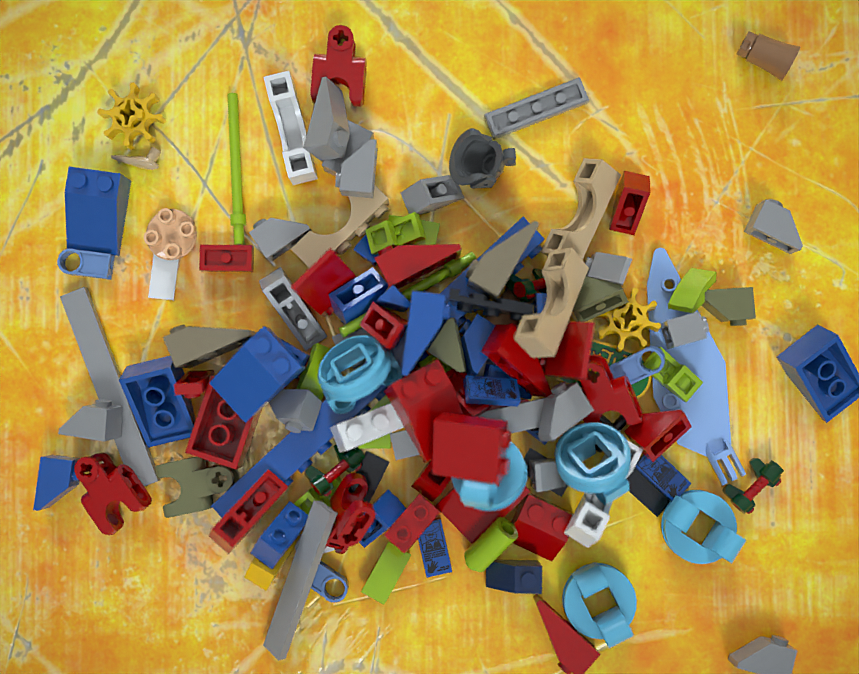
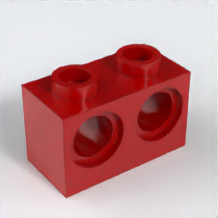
[384,494,441,554]

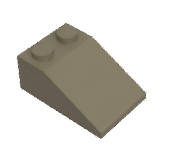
[466,221,540,301]
[163,325,257,368]

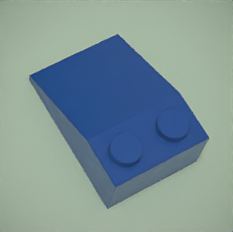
[64,167,131,256]
[401,291,450,376]
[776,325,859,423]
[209,326,306,423]
[119,356,196,448]

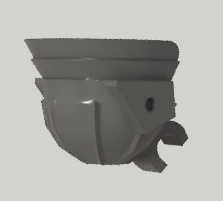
[449,128,516,189]

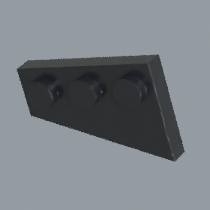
[449,288,534,321]

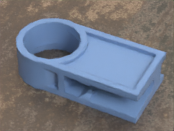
[57,249,115,280]
[610,346,666,384]
[311,560,349,603]

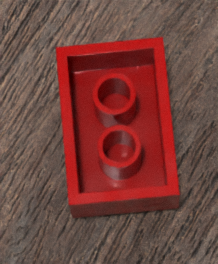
[185,375,262,469]

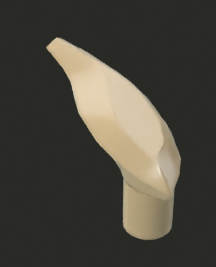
[111,147,161,170]

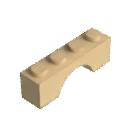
[541,158,621,260]
[291,185,389,268]
[514,248,589,358]

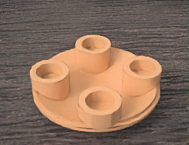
[144,208,197,260]

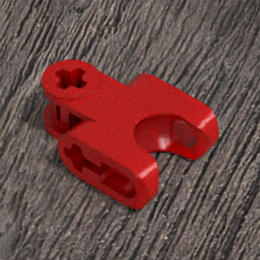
[310,25,367,107]
[580,354,642,426]
[74,453,152,535]
[325,473,376,554]

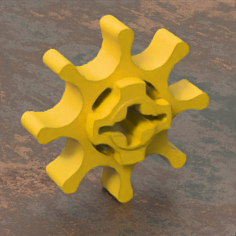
[97,82,166,150]
[596,287,661,353]

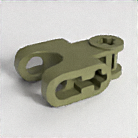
[155,457,239,518]

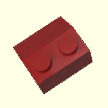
[511,493,573,562]

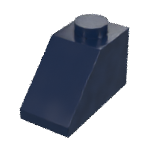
[486,560,542,594]

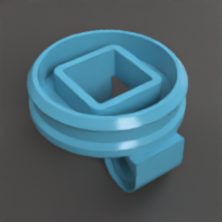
[318,335,403,414]
[555,422,631,505]
[451,442,527,511]
[661,490,746,564]
[562,562,637,648]

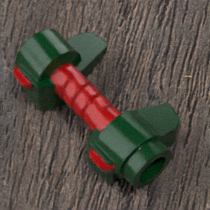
[505,269,547,303]
[305,445,365,496]
[723,458,784,514]

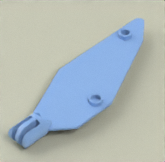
[647,248,746,486]

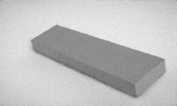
[484,77,589,140]

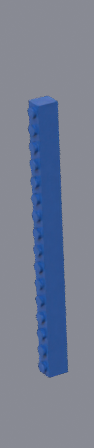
[211,217,545,518]

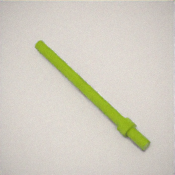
[227,93,246,245]
[339,252,477,337]

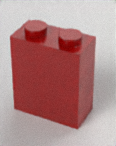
[432,412,511,485]

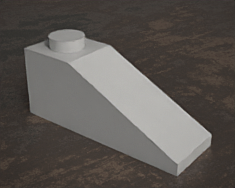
[303,77,350,160]
[259,267,327,351]

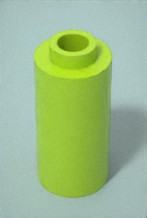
[464,517,518,572]

